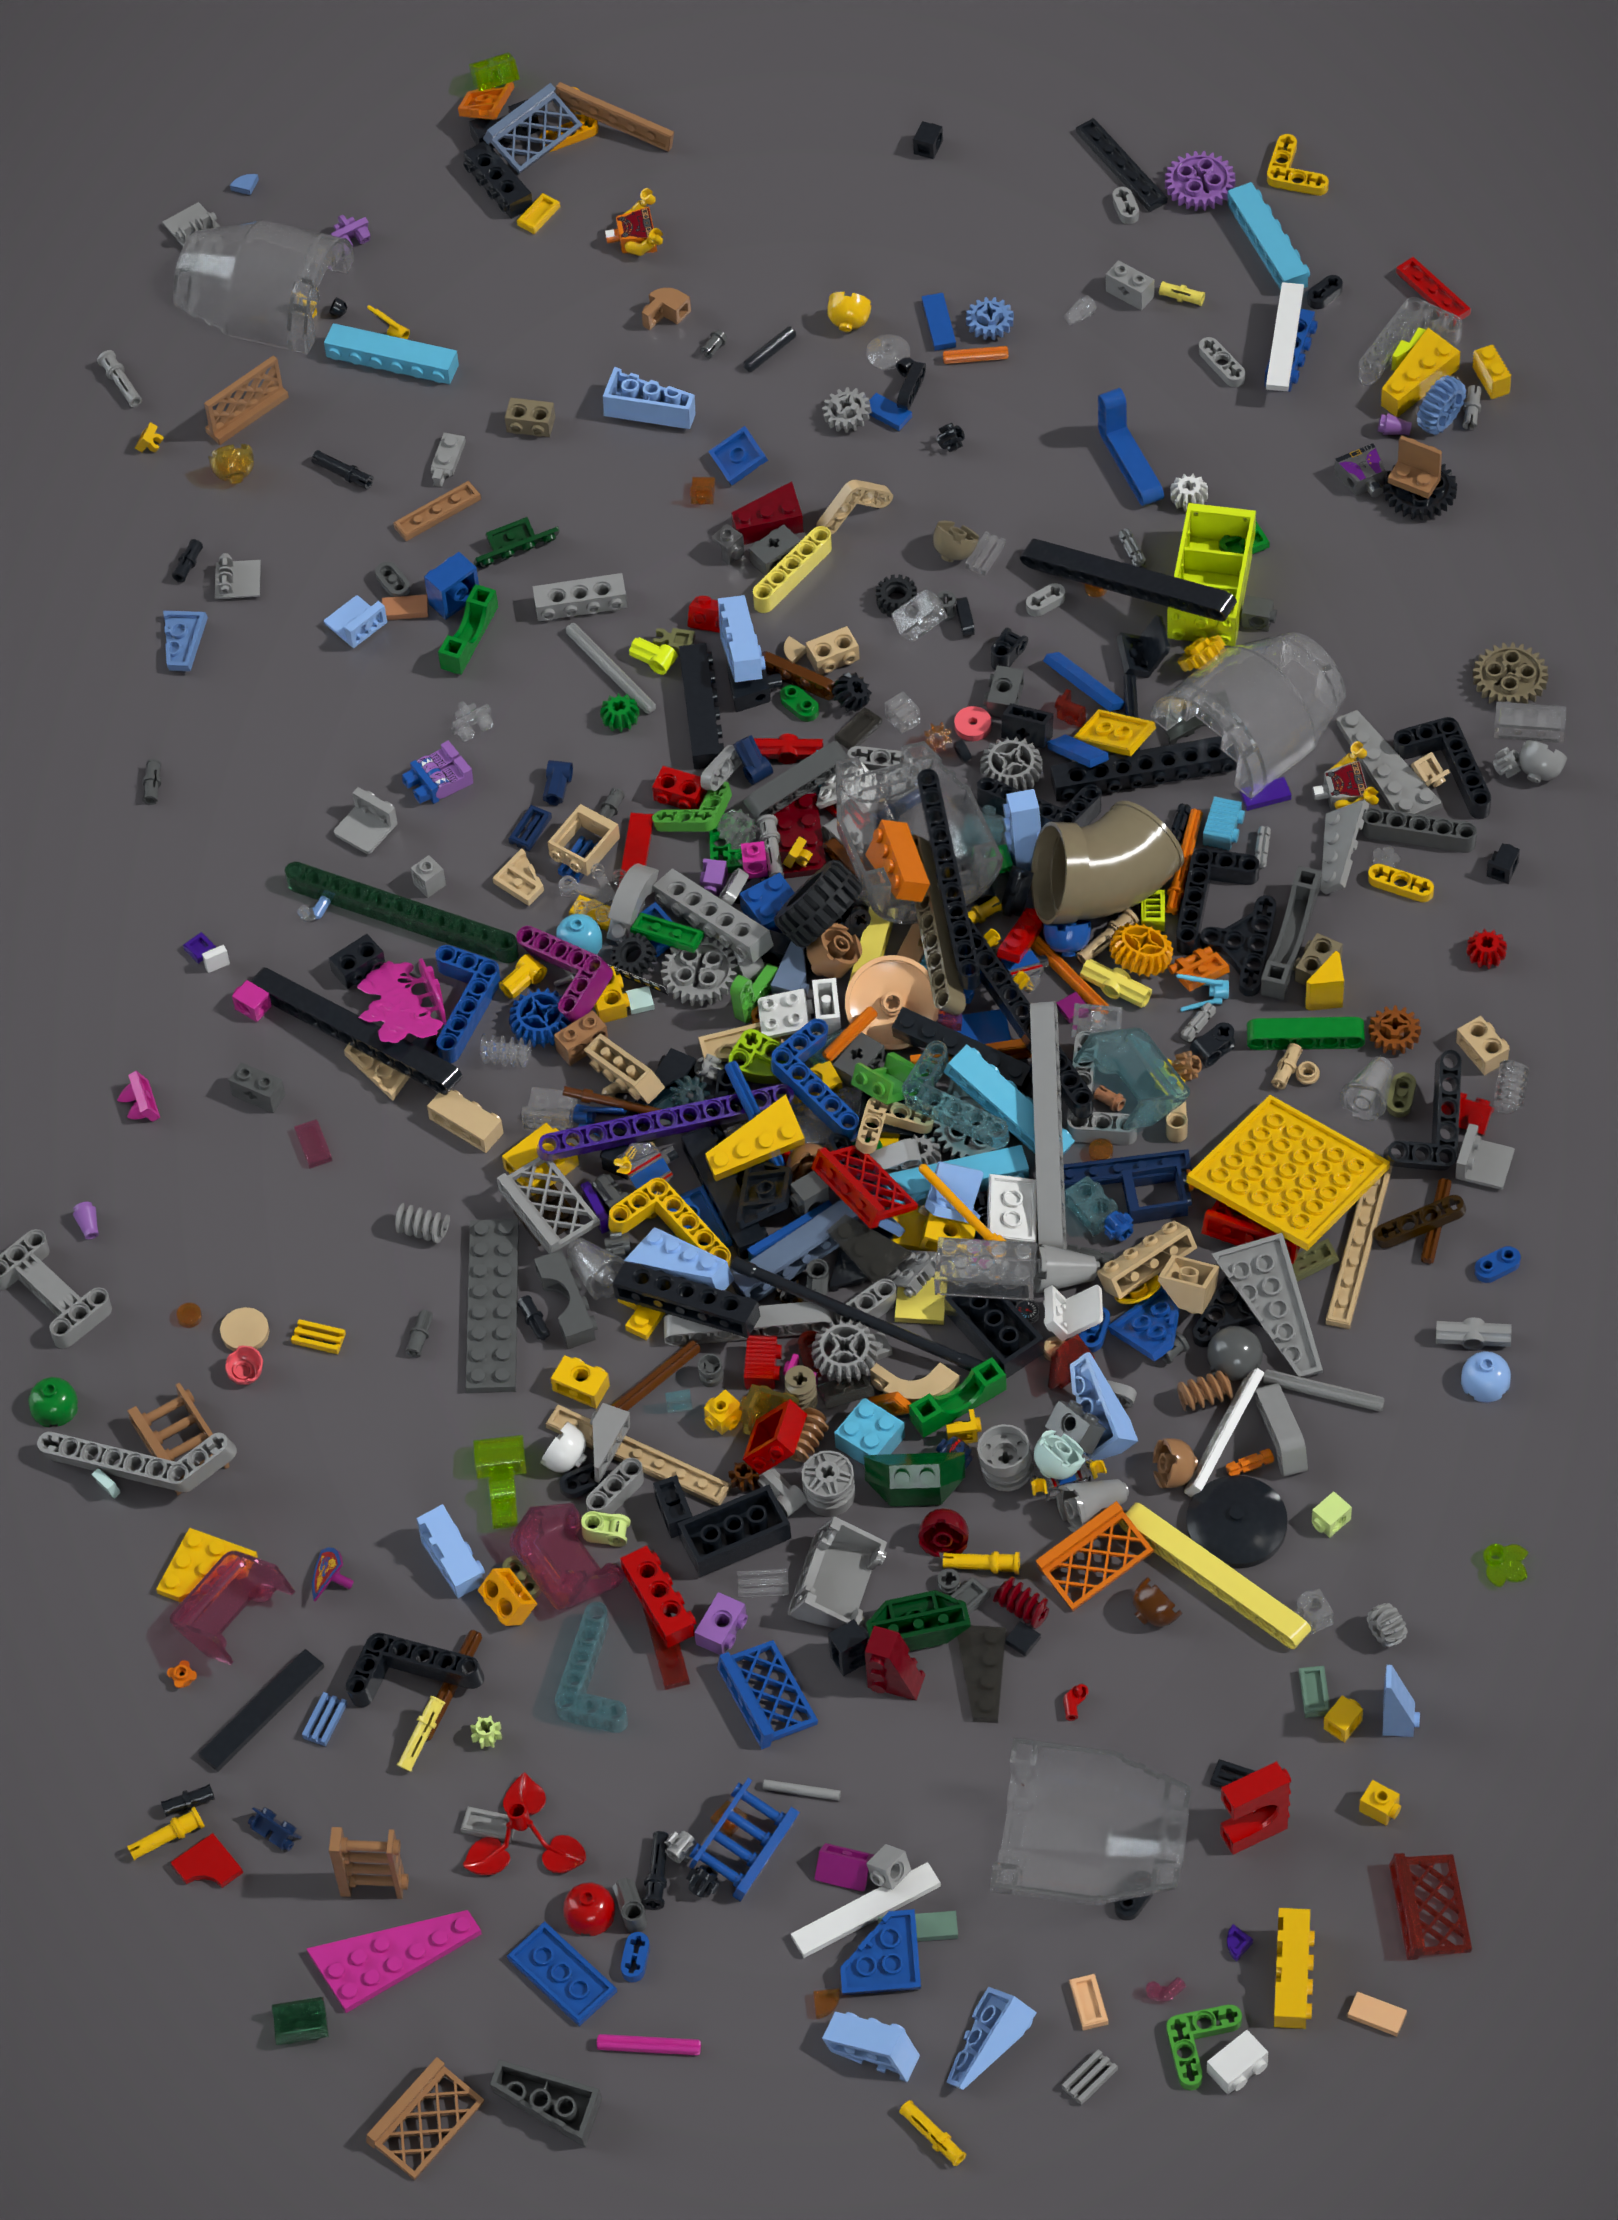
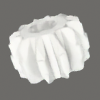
[1170,474,1208,511]

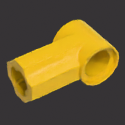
[499,954,547,999]

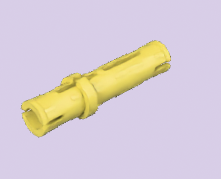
[396,1696,445,1772]

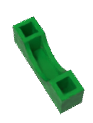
[438,584,498,675]
[909,1357,1007,1438]

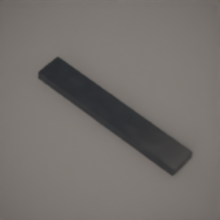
[1076,118,1168,212]
[199,1649,324,1772]

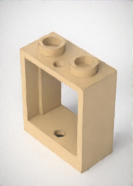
[548,804,620,876]

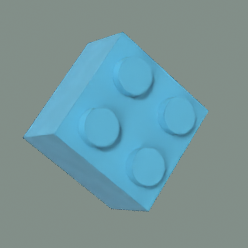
[834,1397,905,1465]

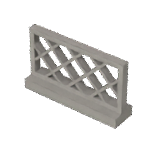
[497,1157,600,1253]

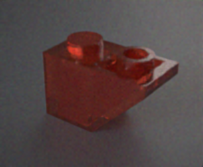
[1048,1334,1095,1390]

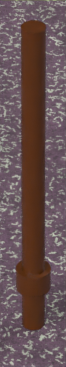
[562,1086,695,1122]

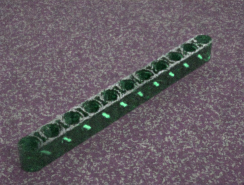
[284,862,519,963]

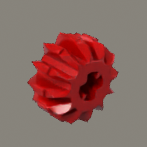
[1466,928,1507,969]

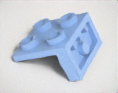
[324,595,387,648]
[924,1161,984,1223]

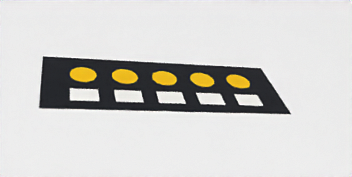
[609,965,668,995]

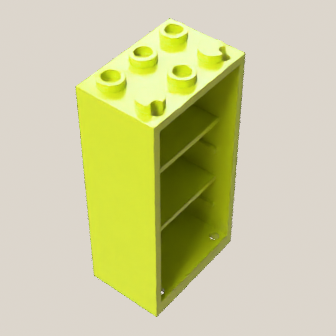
[1167,503,1256,646]

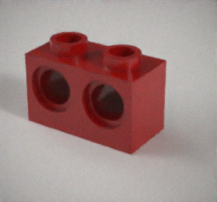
[652,766,707,810]

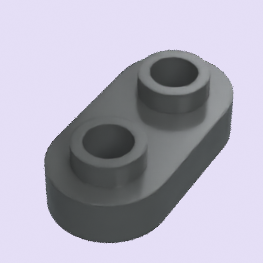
[375,562,411,597]

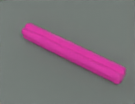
[596,2034,701,2055]

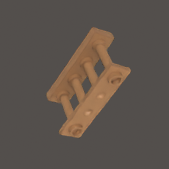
[127,1383,230,1495]
[329,1827,409,1899]

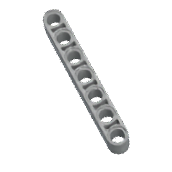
[664,1302,833,1346]

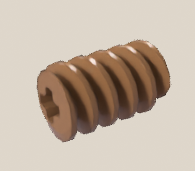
[1177,1370,1233,1411]
[789,1407,829,1463]

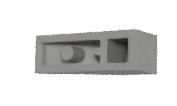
[590,1403,630,1483]

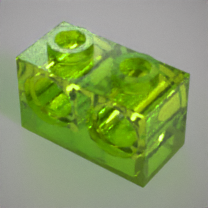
[469,52,520,91]

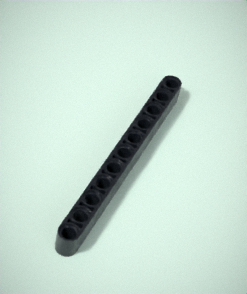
[1020,539,1237,622]
[917,769,981,990]
[960,918,1093,1119]
[250,967,462,1095]

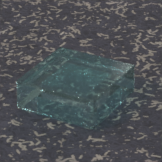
[665,1389,692,1413]

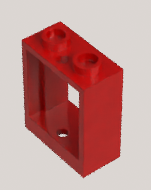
[742,1399,807,1475]

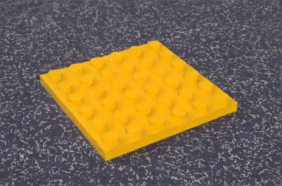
[1186,1095,1390,1251]

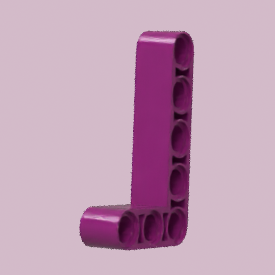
[516,925,613,1023]

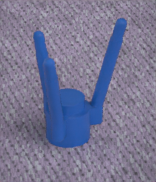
[573,1104,627,1138]

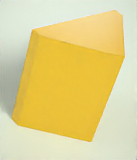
[1305,951,1344,1011]

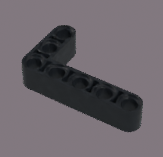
[1393,717,1491,819]
[977,777,1102,829]
[1176,848,1260,955]
[1383,1050,1462,1171]
[345,1633,485,1708]

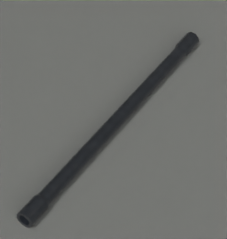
[730,1256,984,1372]

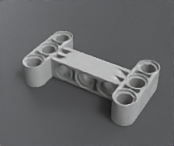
[0,1229,112,1349]

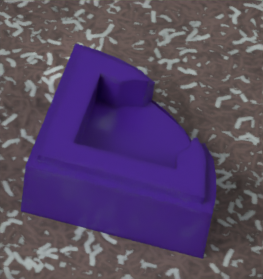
[1227,1924,1253,1962]

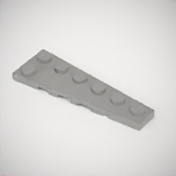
[1336,710,1442,815]

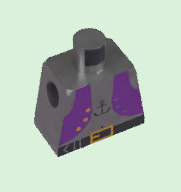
[1335,443,1385,497]

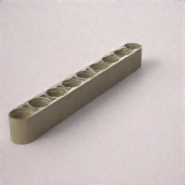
[912,834,966,1016]

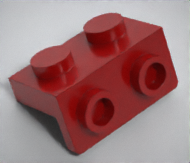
[687,596,720,633]
[1441,1092,1495,1135]

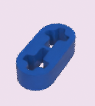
[621,1932,650,1983]

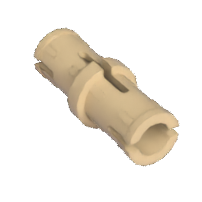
[1271,1043,1303,1090]

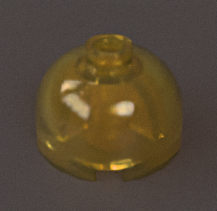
[208,444,254,484]

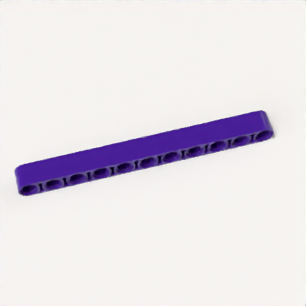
[537,1084,794,1161]

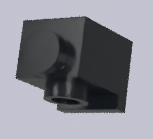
[1486,843,1520,884]

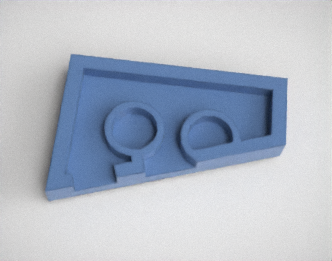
[163,611,208,671]

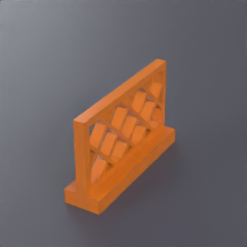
[1036,1501,1154,1611]

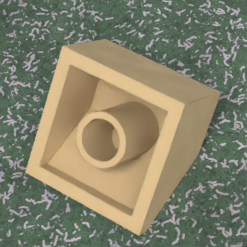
[1158,1254,1219,1314]

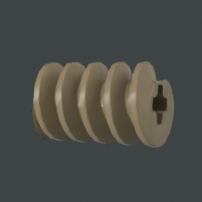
[784,1365,818,1410]

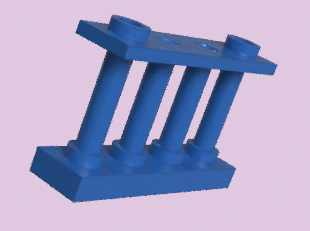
[689,1778,800,1902]

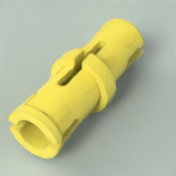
[1159,281,1205,306]

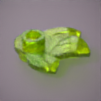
[1483,1544,1528,1588]

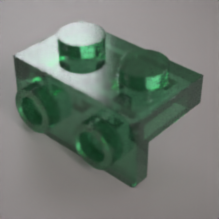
[272,1997,329,2045]

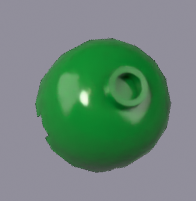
[28,1377,78,1427]

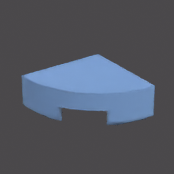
[230,174,259,195]

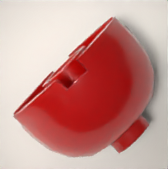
[563,1882,615,1936]

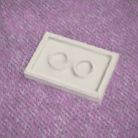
[987,1174,1037,1246]

